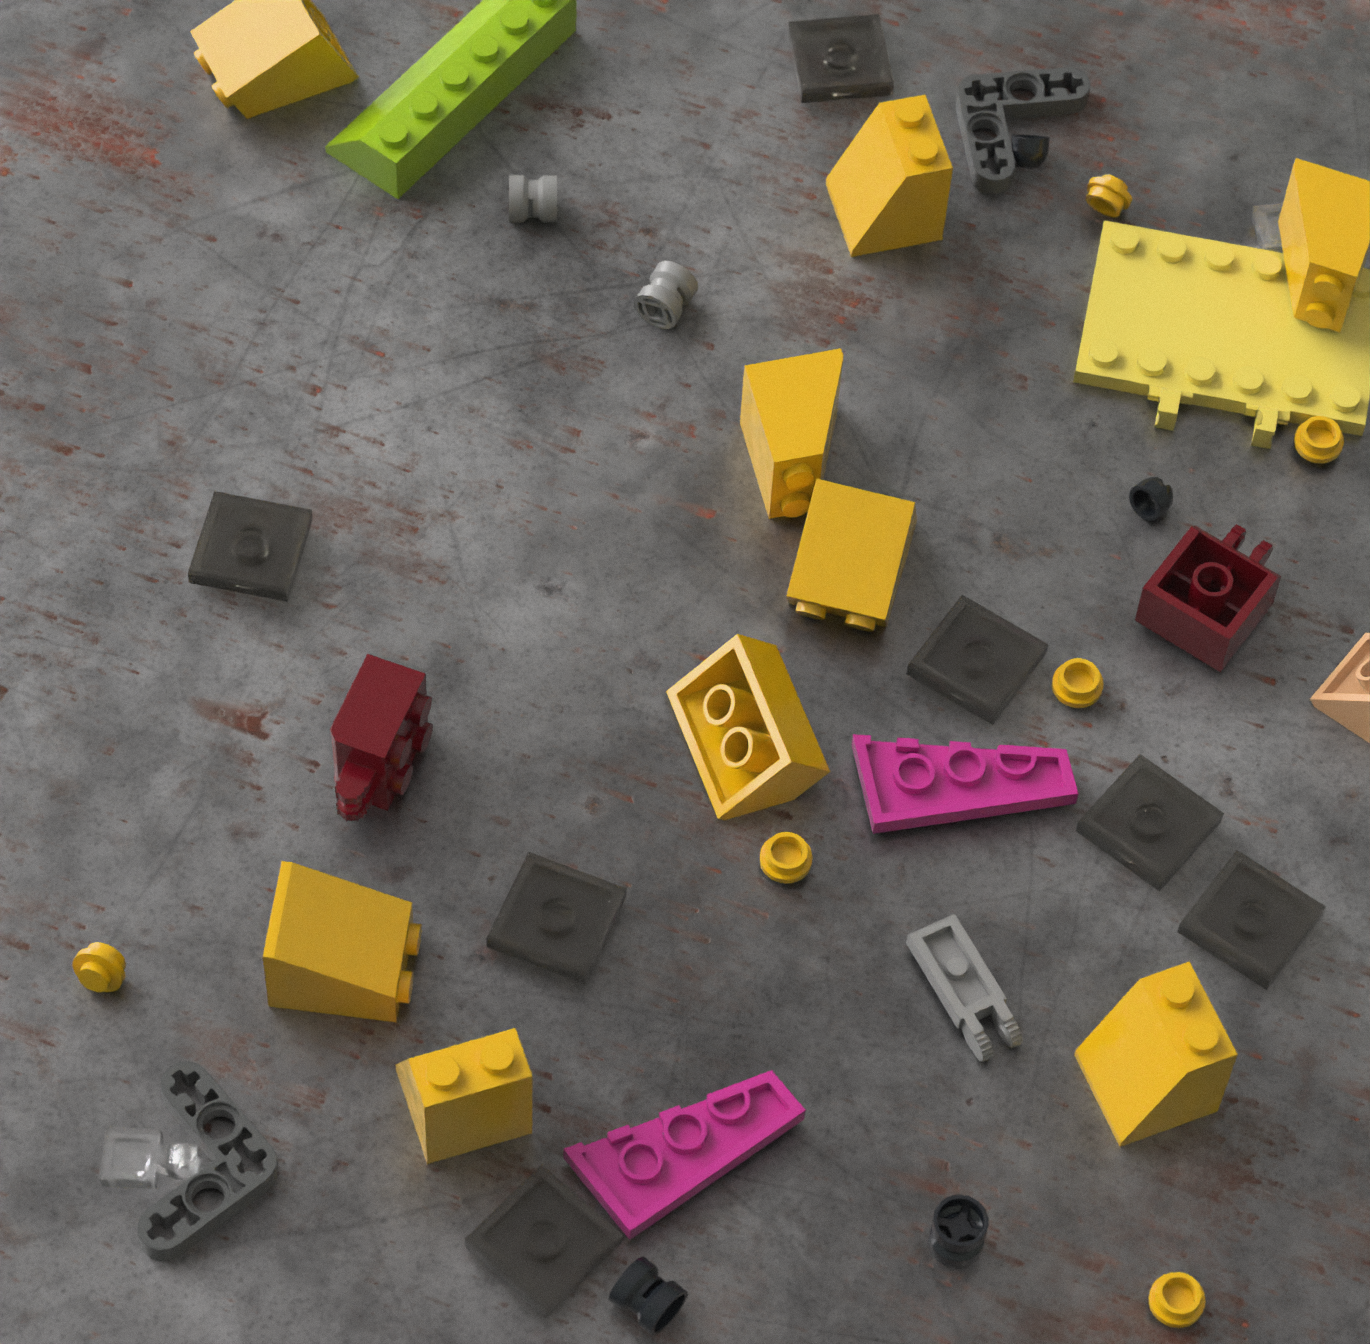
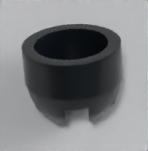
[1011,134,1050,169]
[1129,477,1173,521]

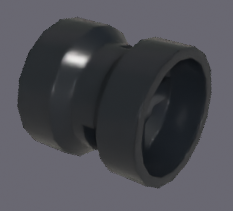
[928,1194,989,1268]
[609,1256,688,1336]

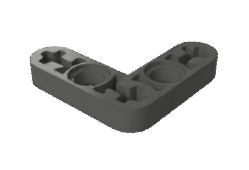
[956,67,1090,195]
[137,1061,279,1261]

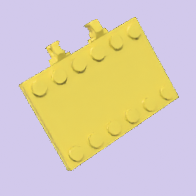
[1073,220,1370,449]

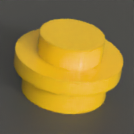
[1086,174,1132,217]
[1294,416,1344,464]
[1052,658,1104,708]
[760,832,813,884]
[72,942,126,992]
[1148,1272,1206,1328]

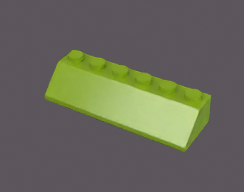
[325,0,577,199]

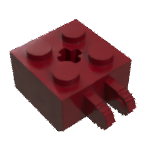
[1135,524,1281,672]
[330,654,433,822]

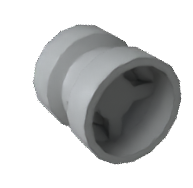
[509,175,557,223]
[634,261,698,329]

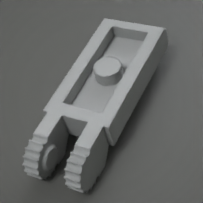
[906,914,1023,1062]

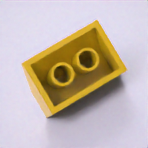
[666,634,830,820]

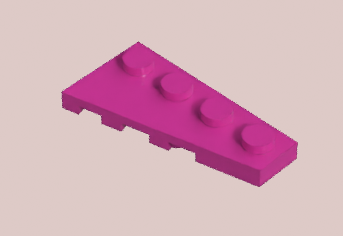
[851,734,1079,834]
[563,1070,806,1240]

